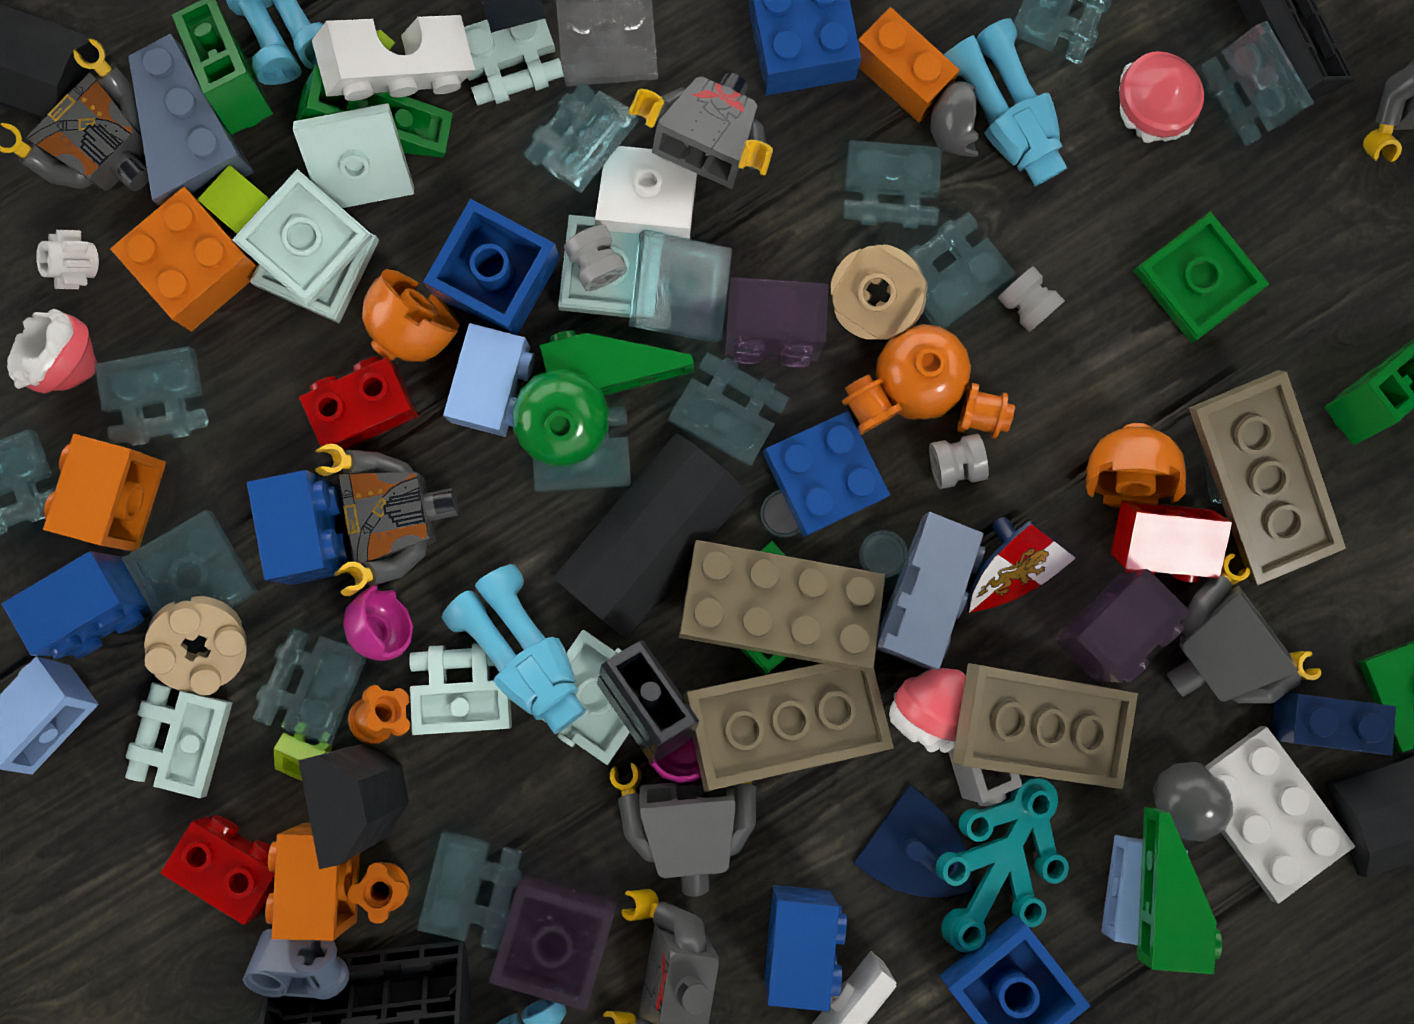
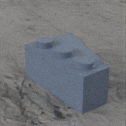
[128,33,254,206]
[876,512,986,670]

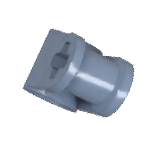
[243,929,350,999]

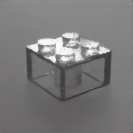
[556,0,658,87]

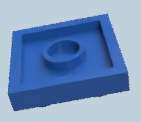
[762,411,891,538]

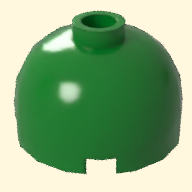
[513,369,609,467]

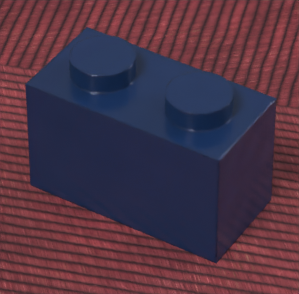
[1272,693,1396,756]

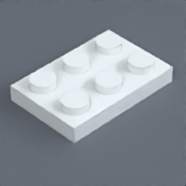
[1205,726,1355,904]

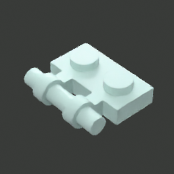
[464,19,565,106]
[410,643,512,735]
[125,682,233,798]

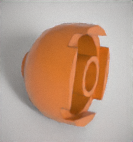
[362,269,460,362]
[876,324,971,420]
[1086,423,1186,508]

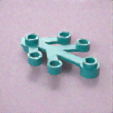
[936,777,1069,953]

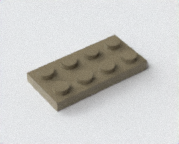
[1189,370,1346,586]
[679,540,886,672]
[683,663,894,792]
[951,663,1138,789]

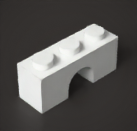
[312,15,475,101]

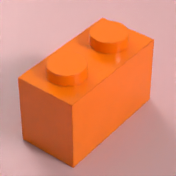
[858,7,960,123]

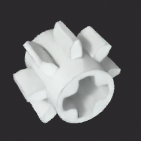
[36,230,99,289]

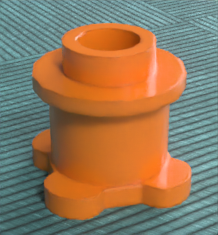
[841,375,903,435]
[957,383,1015,439]
[348,685,410,745]
[348,862,410,924]

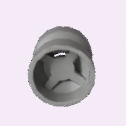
[564,225,627,291]
[998,266,1065,333]
[929,433,989,489]

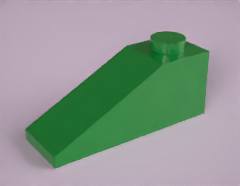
[172,0,273,135]
[296,65,453,158]
[540,330,694,396]
[1324,339,1414,446]
[1137,807,1222,975]

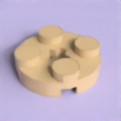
[831,245,928,340]
[144,596,247,696]

